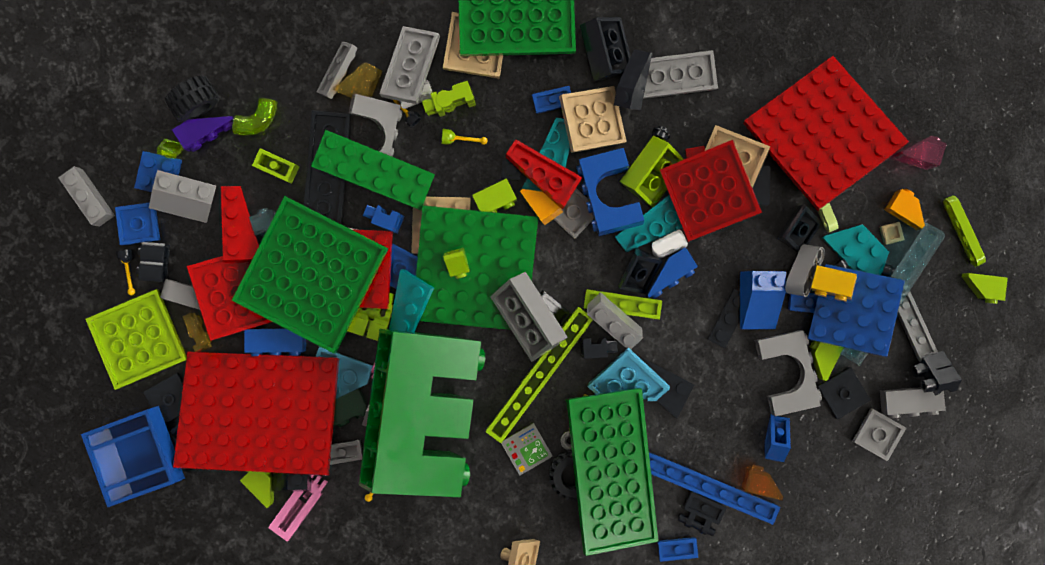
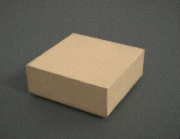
[879,222,905,245]

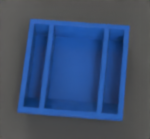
[81,406,185,507]

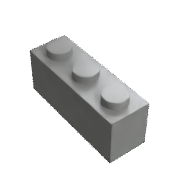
[58,167,115,227]
[587,292,643,349]
[880,387,945,418]

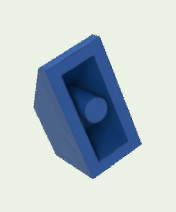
[765,415,791,462]

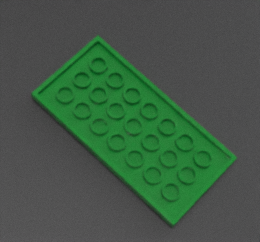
[566,388,658,556]

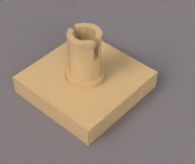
[501,539,540,565]

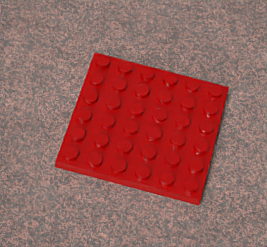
[743,56,909,211]

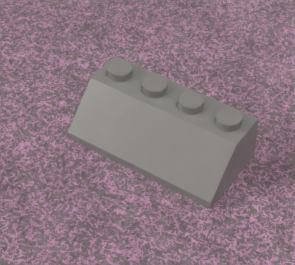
[490,272,568,362]

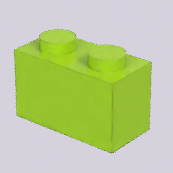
[252,148,299,184]
[472,178,517,213]

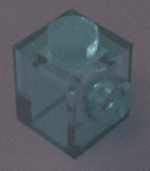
[249,208,276,236]

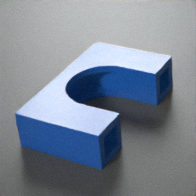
[576,148,644,236]

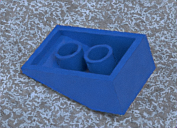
[740,271,786,329]

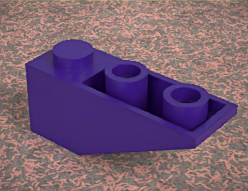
[172,116,238,152]

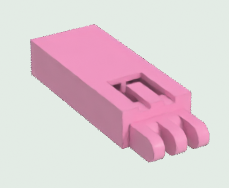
[268,475,328,542]

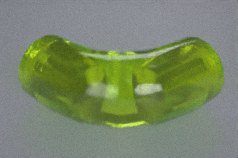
[233,98,278,135]

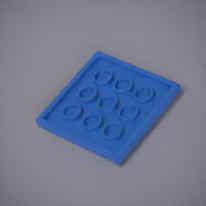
[808,264,905,357]

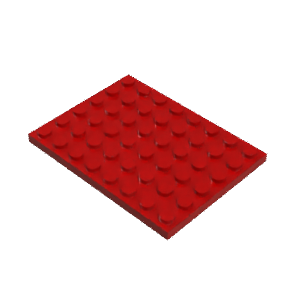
[173,352,339,476]

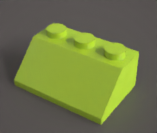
[620,135,684,208]

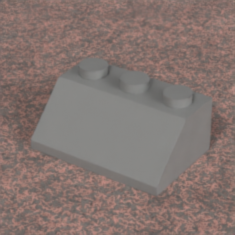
[149,170,216,223]

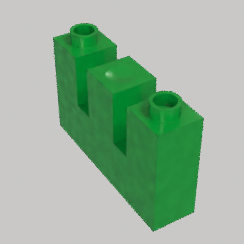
[359,328,485,497]

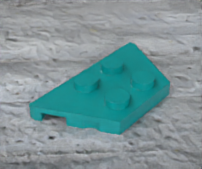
[821,224,889,275]

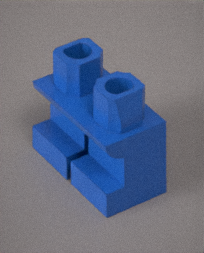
[363,205,405,234]

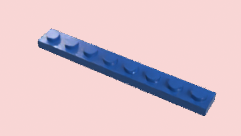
[649,452,780,525]

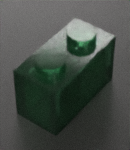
[333,388,369,427]

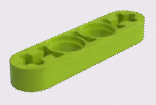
[943,195,986,267]

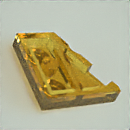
[333,62,382,99]
[183,313,212,352]

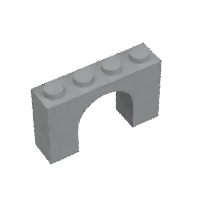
[349,94,402,157]
[754,330,822,416]

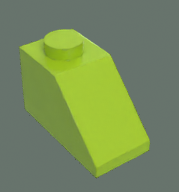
[443,248,470,279]
[962,273,1008,304]
[810,341,843,381]
[240,472,274,508]

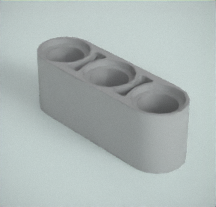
[785,244,825,297]
[160,279,200,310]

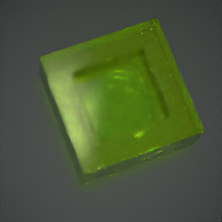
[157,139,183,159]

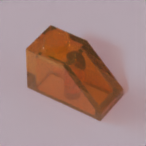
[741,464,783,501]

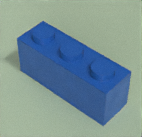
[244,328,306,356]

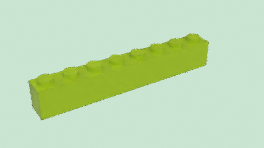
[486,307,593,443]

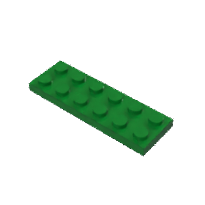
[311,130,435,210]

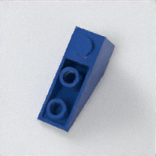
[646,247,698,299]

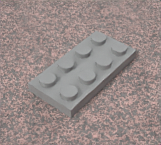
[380,26,440,104]
[643,50,718,99]

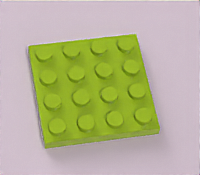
[86,289,187,390]

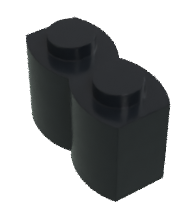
[136,242,170,282]

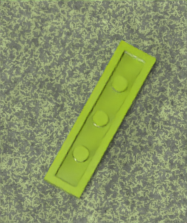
[583,289,662,320]

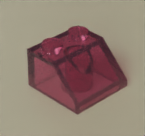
[890,136,947,170]

